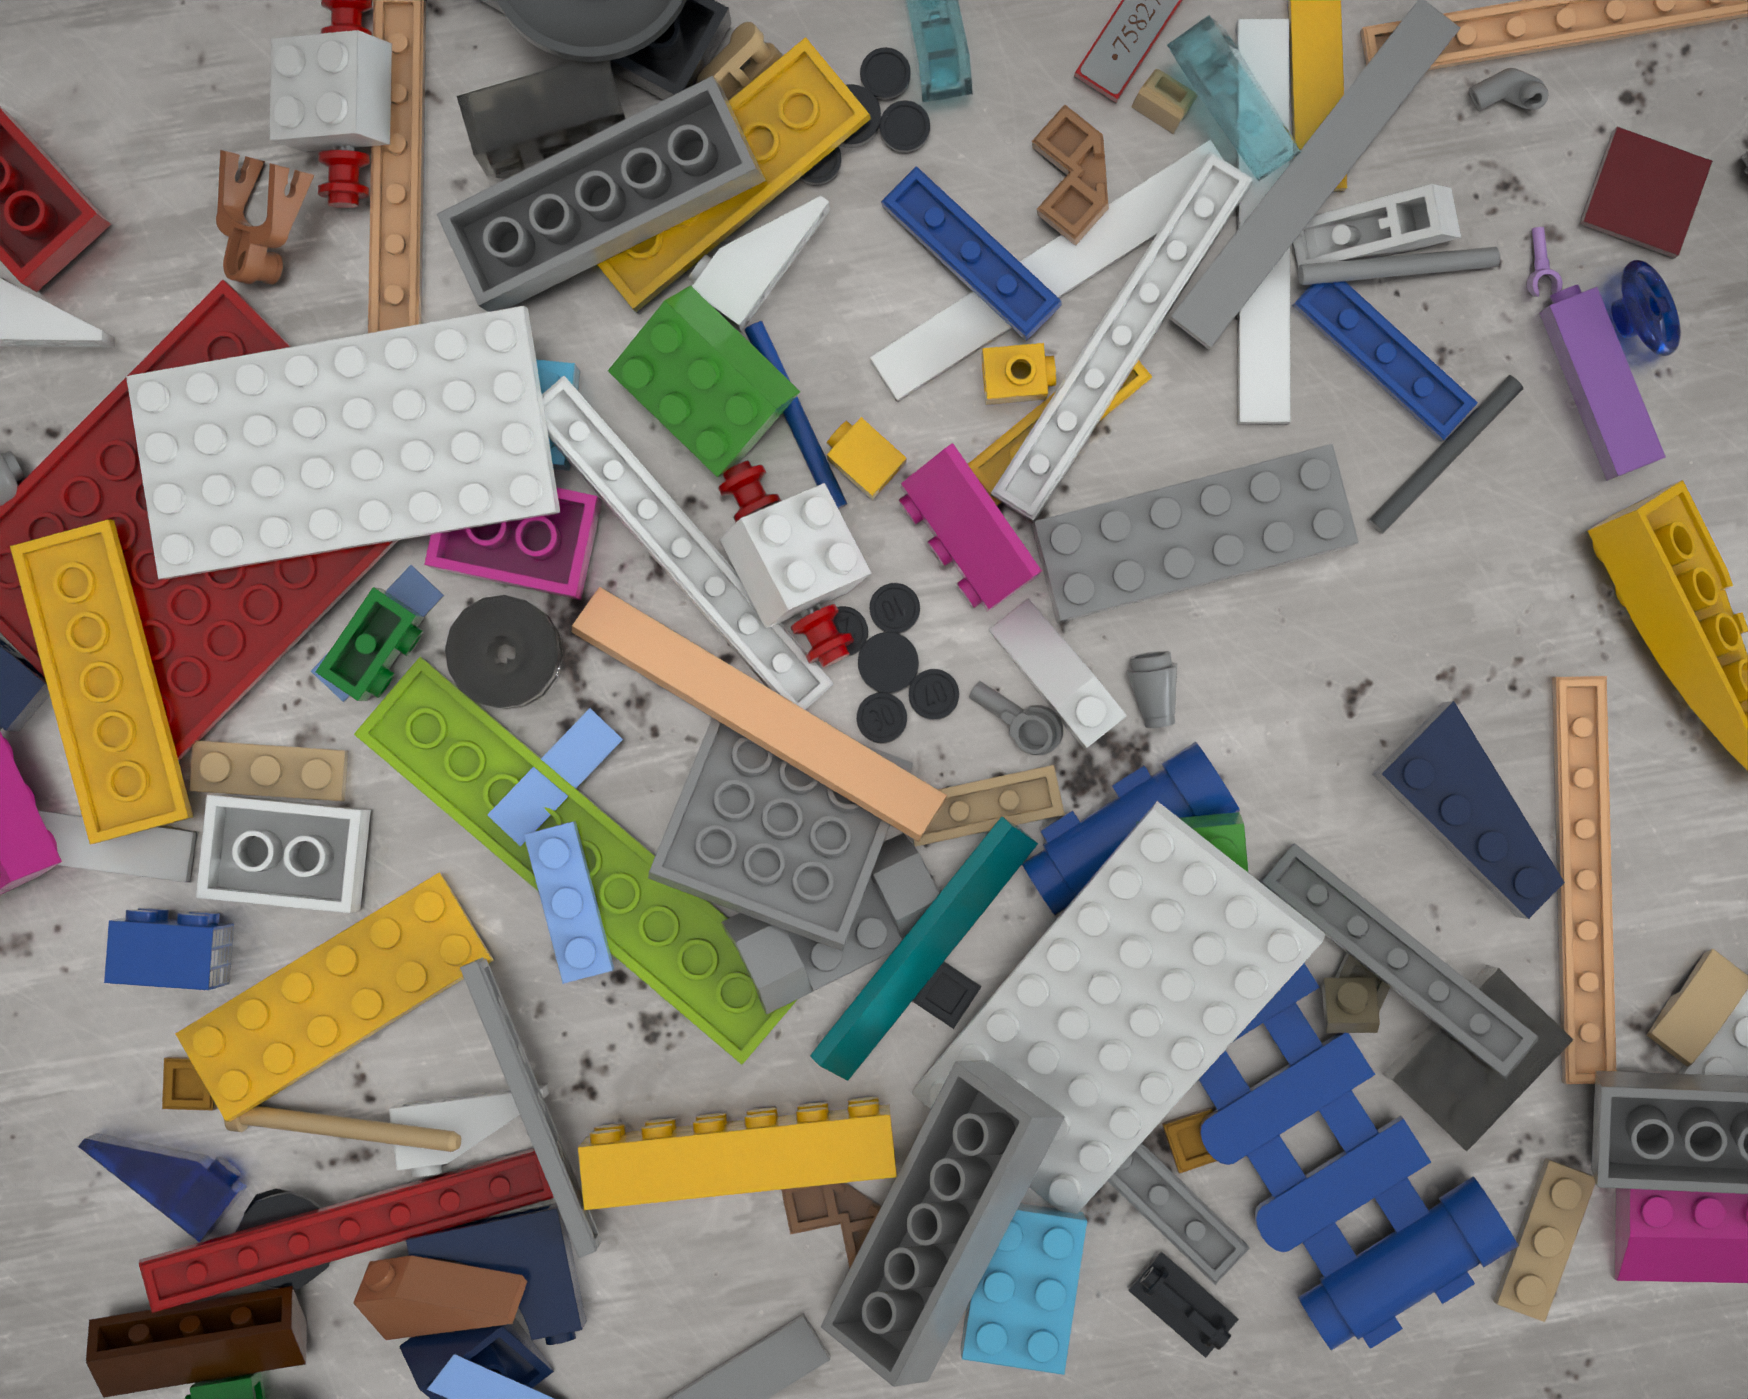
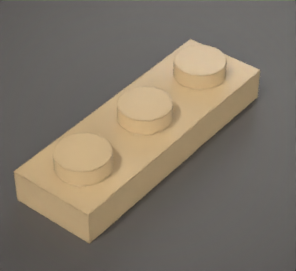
[189,741,348,801]
[913,765,1065,847]
[1493,1158,1596,1322]

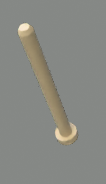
[224,1106,461,1152]

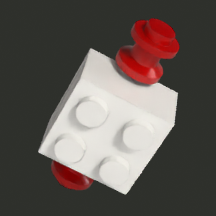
[270,0,392,208]
[718,461,871,668]

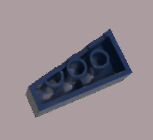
[1372,701,1565,919]

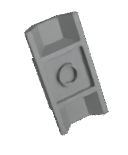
[721,833,939,1015]

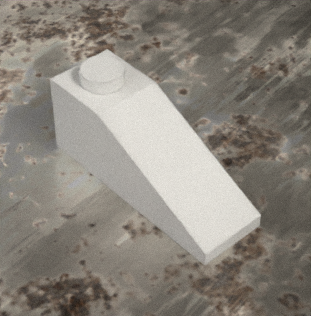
[1293,184,1461,268]
[689,196,830,332]
[0,278,114,348]
[989,598,1127,749]
[389,1084,549,1177]

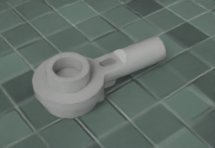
[969,681,1063,755]

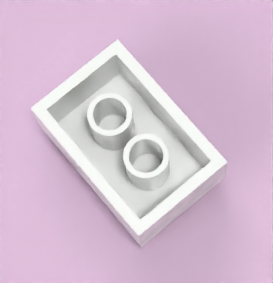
[196,795,371,913]

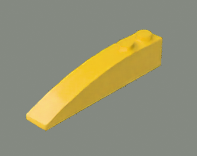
[1588,480,1748,771]

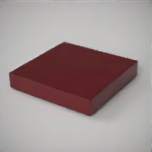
[1580,126,1713,258]

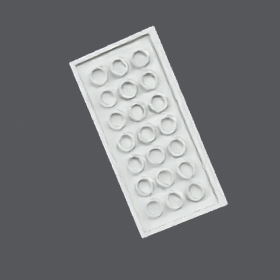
[126,306,560,579]
[911,801,1325,1214]

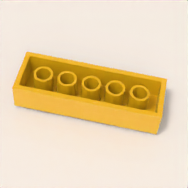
[578,1097,897,1210]

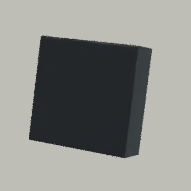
[912,961,982,1029]

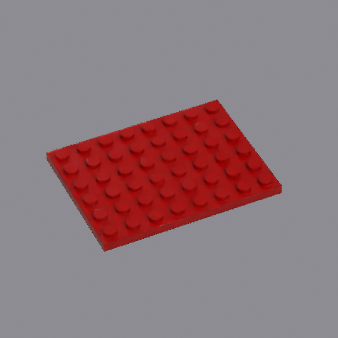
[0,280,399,761]

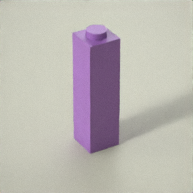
[1539,284,1666,481]

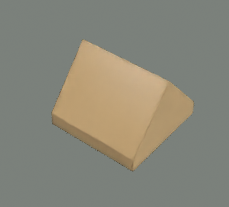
[1131,69,1198,134]

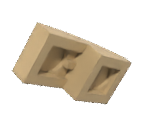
[1647,949,1748,1066]

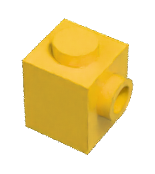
[981,343,1056,405]
[826,417,907,500]

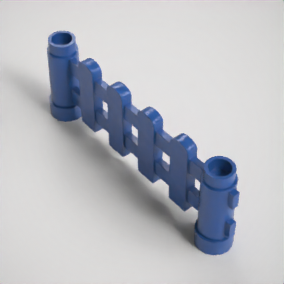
[1022,742,1519,1351]

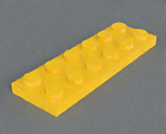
[597,37,871,312]
[10,519,193,844]
[175,872,494,1122]

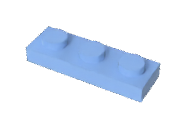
[524,821,614,984]

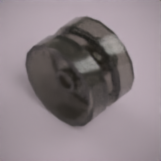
[445,595,565,710]

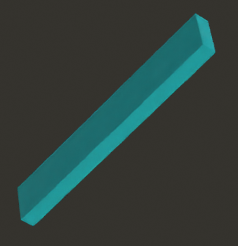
[810,817,1039,1081]

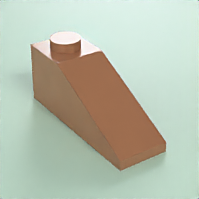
[353,1255,527,1340]

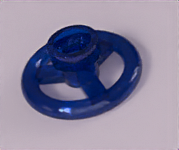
[1611,260,1681,356]

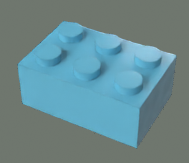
[960,1203,1087,1375]

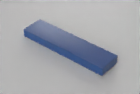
[881,166,1062,341]
[1292,281,1478,441]

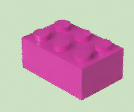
[424,487,602,600]

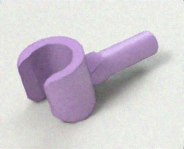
[1526,227,1563,297]

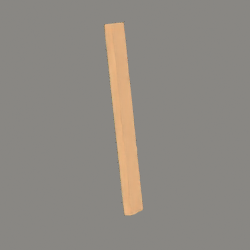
[368,0,426,333]
[1360,0,1748,71]
[572,587,947,842]
[1552,676,1616,1084]

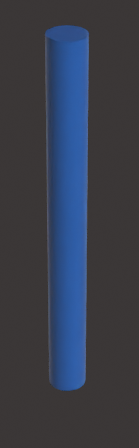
[744,321,847,509]

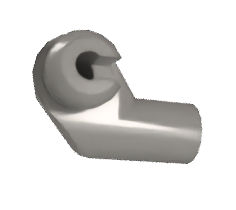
[1469,68,1549,110]

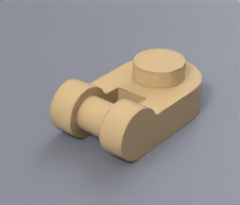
[696,22,783,101]

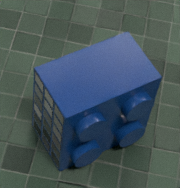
[104,908,234,990]

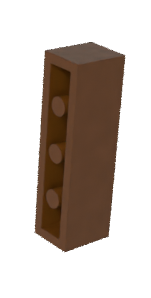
[86,1286,307,1398]

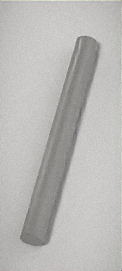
[1298,247,1500,285]

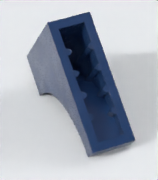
[406,1203,587,1345]

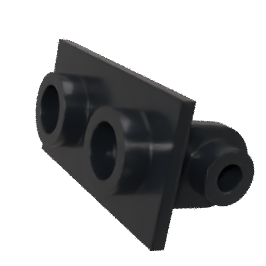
[1128,1251,1239,1358]

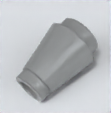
[1127,651,1177,728]

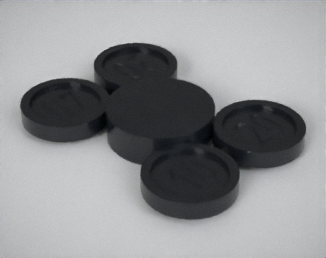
[799,47,930,185]
[833,583,959,744]

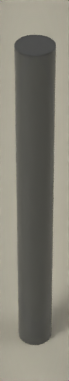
[1369,375,1524,534]

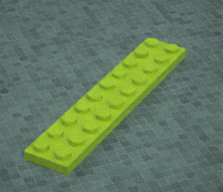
[354,657,798,1065]

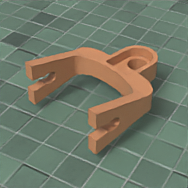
[216,150,314,285]

